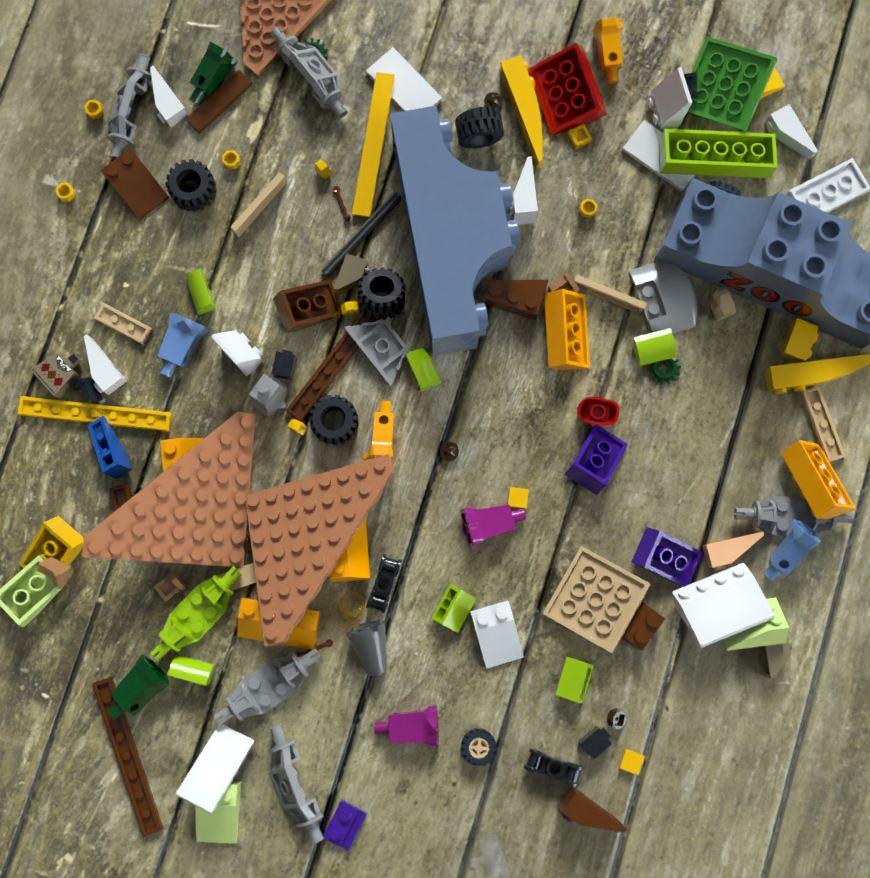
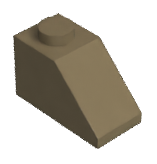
[334,254,371,294]
[760,636,792,678]

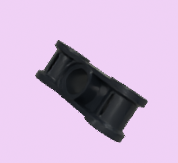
[366,554,402,614]
[523,748,584,787]

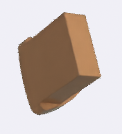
[548,272,580,293]
[37,557,72,589]
[153,570,186,602]

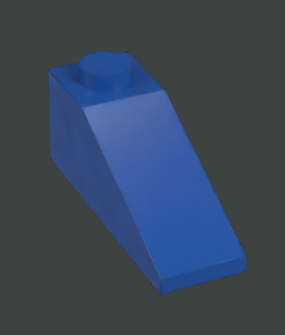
[87,416,132,479]

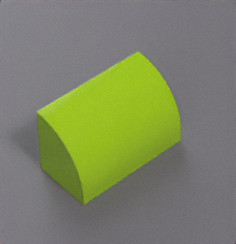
[186,269,216,315]
[633,328,676,366]
[406,348,442,392]
[432,584,477,633]
[167,654,216,686]
[555,657,594,703]

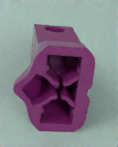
[460,504,526,548]
[374,704,439,747]

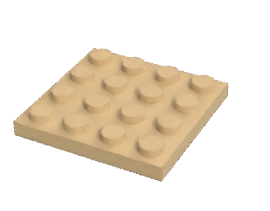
[543,546,651,654]

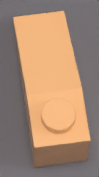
[702,532,764,571]

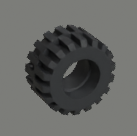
[455,107,505,148]
[165,159,217,212]
[358,268,406,320]
[309,395,359,445]

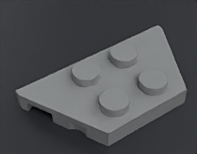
[345,320,409,387]

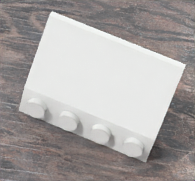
[672,563,775,648]

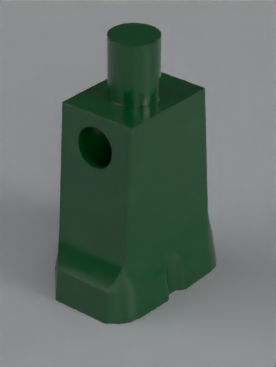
[189,42,238,106]
[108,654,170,720]

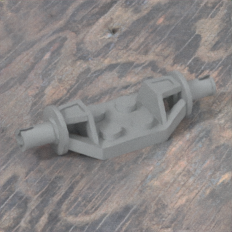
[270,27,348,119]
[108,53,152,160]
[734,496,854,535]
[214,648,322,725]
[269,723,324,844]

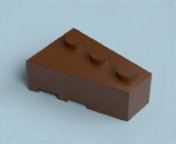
[482,280,548,320]

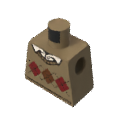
[31,353,81,399]

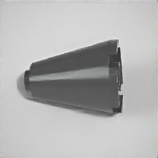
[346,620,386,678]

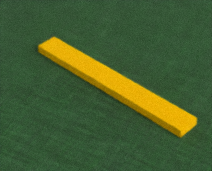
[352,72,395,218]
[17,396,172,432]

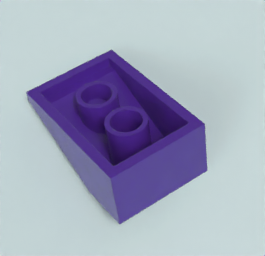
[564,425,628,495]
[631,527,703,587]

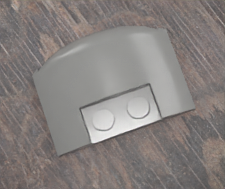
[629,261,698,334]

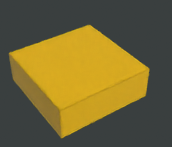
[567,124,592,149]
[507,487,529,509]
[619,748,645,775]

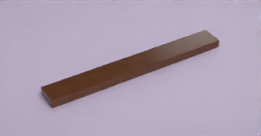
[286,292,382,422]
[92,676,164,837]

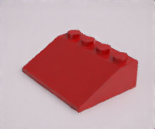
[529,42,608,135]

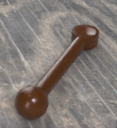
[333,186,351,221]
[296,639,333,658]

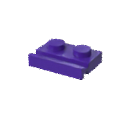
[323,799,367,851]

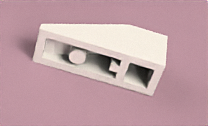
[150,66,188,128]
[765,104,818,160]
[84,334,126,395]

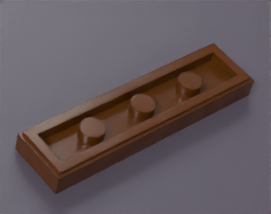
[186,70,253,133]

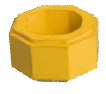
[84,100,104,120]
[222,150,240,170]
[314,159,331,179]
[55,183,75,202]
[579,199,598,218]
[341,301,360,316]
[288,419,307,436]

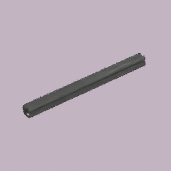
[321,192,401,277]

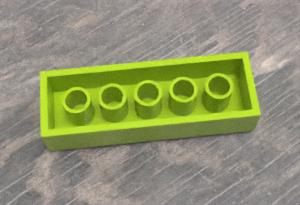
[659,129,778,178]

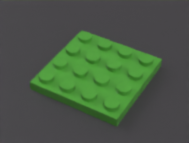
[687,36,778,132]

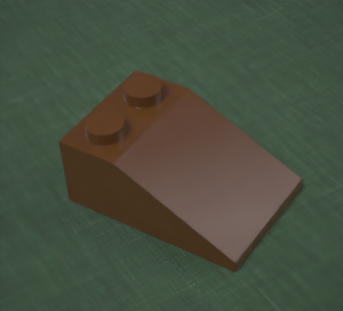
[100,148,169,220]
[273,279,343,333]
[622,602,665,651]
[558,786,627,833]

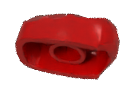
[577,397,620,426]

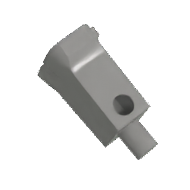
[249,374,288,417]

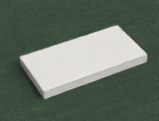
[366,47,442,111]
[622,120,694,192]
[787,158,870,213]
[176,724,255,815]

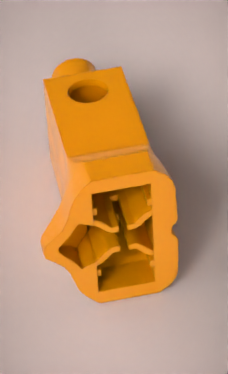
[593,17,624,84]
[362,401,395,465]

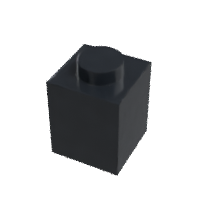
[271,350,297,381]
[579,726,612,759]

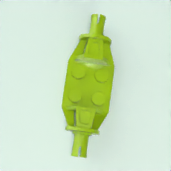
[150,565,242,661]

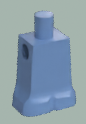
[158,312,208,378]
[764,519,820,581]

